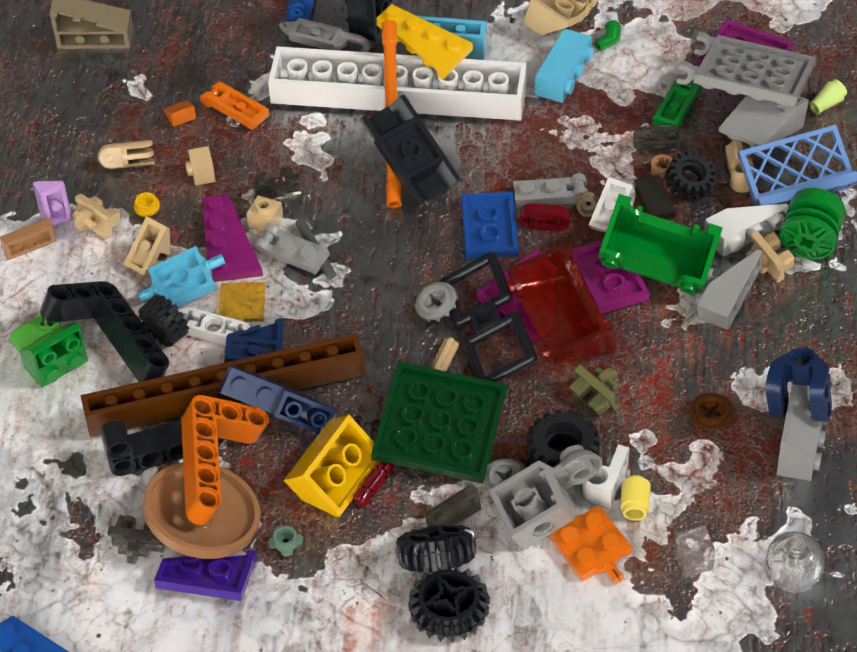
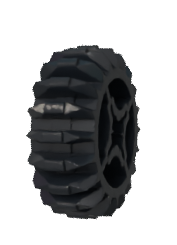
[395,524,477,573]
[408,567,490,643]

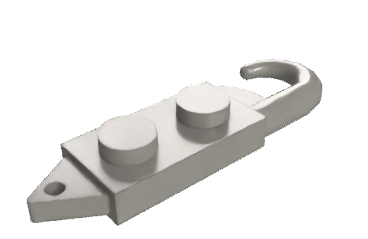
[279,18,371,52]

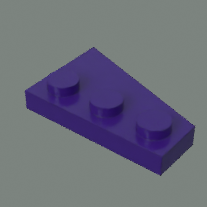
[154,550,257,601]

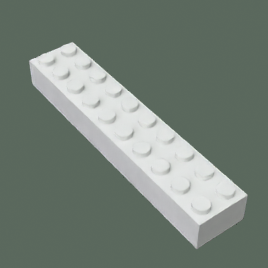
[268,46,527,121]

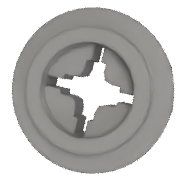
[415,282,458,322]
[484,459,526,490]

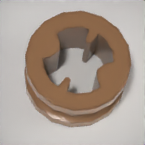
[650,154,672,180]

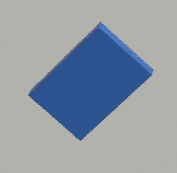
[461,192,519,260]

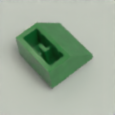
[20,323,88,388]

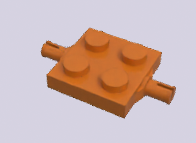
[550,505,632,584]

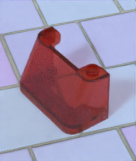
[506,242,617,365]

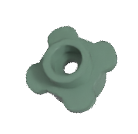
[268,526,303,557]

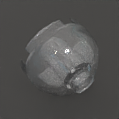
[764,531,825,593]

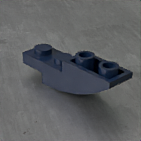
[218,365,336,434]

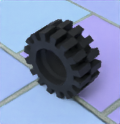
[665,150,716,202]
[138,294,189,347]

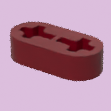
[519,203,571,231]

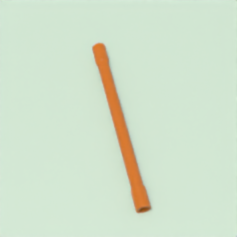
[382,20,402,208]

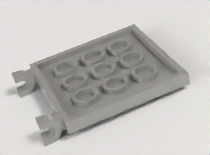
[676,32,816,107]

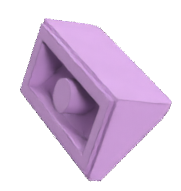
[32,181,72,227]

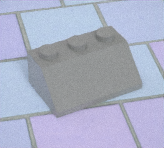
[776,383,828,481]

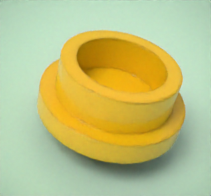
[133,192,160,217]

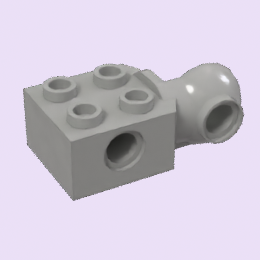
[489,445,603,549]

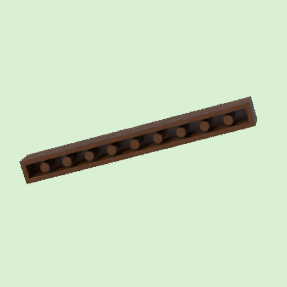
[80,333,365,437]

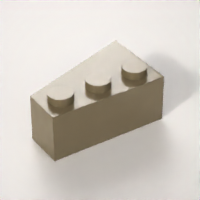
[50,0,134,49]

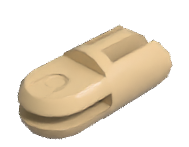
[98,140,155,169]

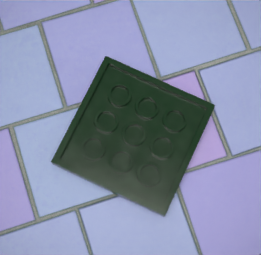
[371,361,508,484]

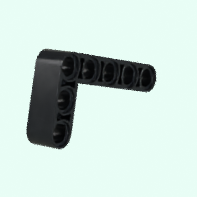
[40,281,170,382]

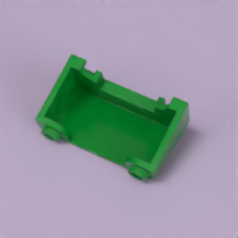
[598,194,723,295]

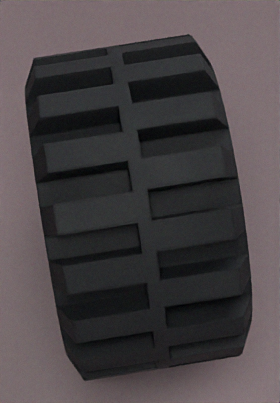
[527,410,600,488]

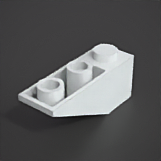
[704,204,789,257]

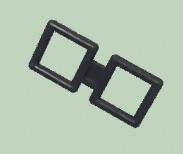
[440,252,537,382]

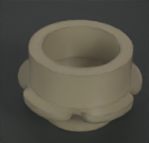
[575,192,600,217]

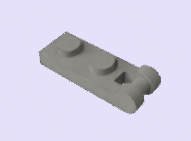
[513,173,588,207]
[253,224,330,275]

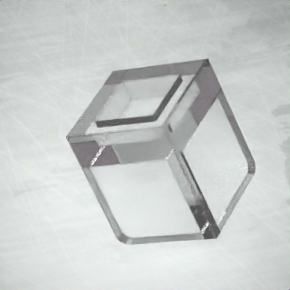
[675,526,715,577]

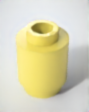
[620,475,651,521]

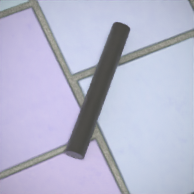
[295,218,336,280]

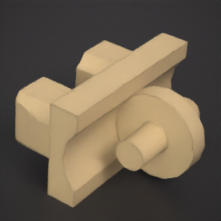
[73,194,121,239]
[746,231,794,283]

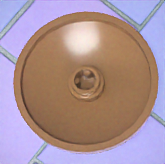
[142,462,260,559]

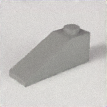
[695,249,763,330]

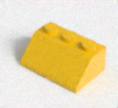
[283,414,378,517]

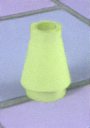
[809,79,847,115]

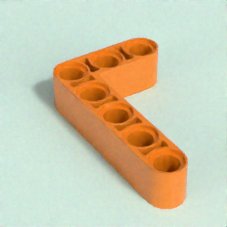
[181,395,269,525]

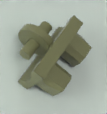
[569,365,621,416]

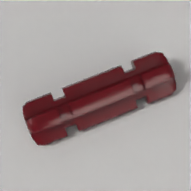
[353,461,393,508]

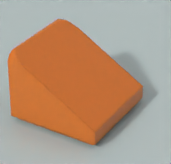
[163,100,196,127]

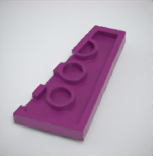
[202,194,263,282]

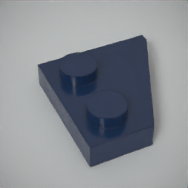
[224,318,284,363]

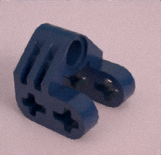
[766,347,832,422]

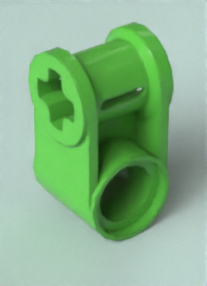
[10,314,61,353]

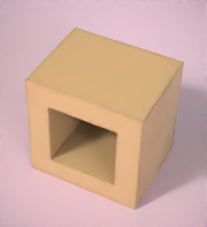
[185,146,216,186]
[247,196,283,232]

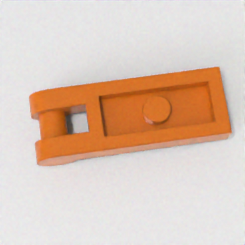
[200,81,269,130]

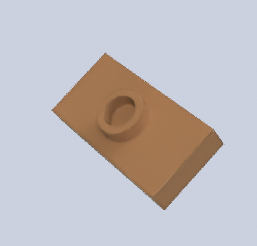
[0,218,56,260]

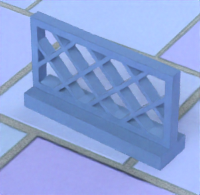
[737,125,857,206]

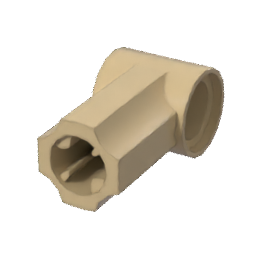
[725,140,754,193]

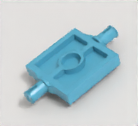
[137,246,226,308]

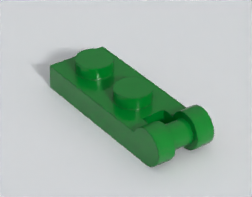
[653,75,703,132]

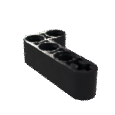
[100,420,219,476]

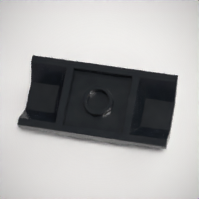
[361,94,461,205]

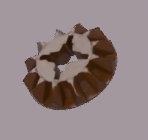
[689,393,735,433]

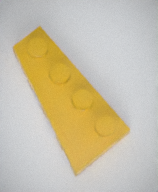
[376,4,473,79]

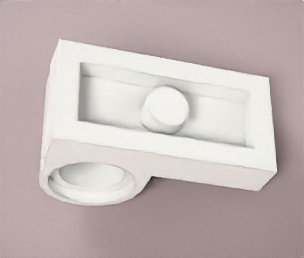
[589,177,636,233]
[582,444,629,509]

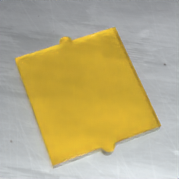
[219,281,266,322]

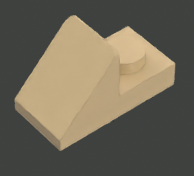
[124,216,171,277]

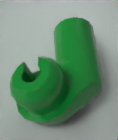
[595,20,622,51]

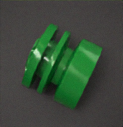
[780,187,846,260]

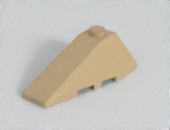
[523,0,599,35]

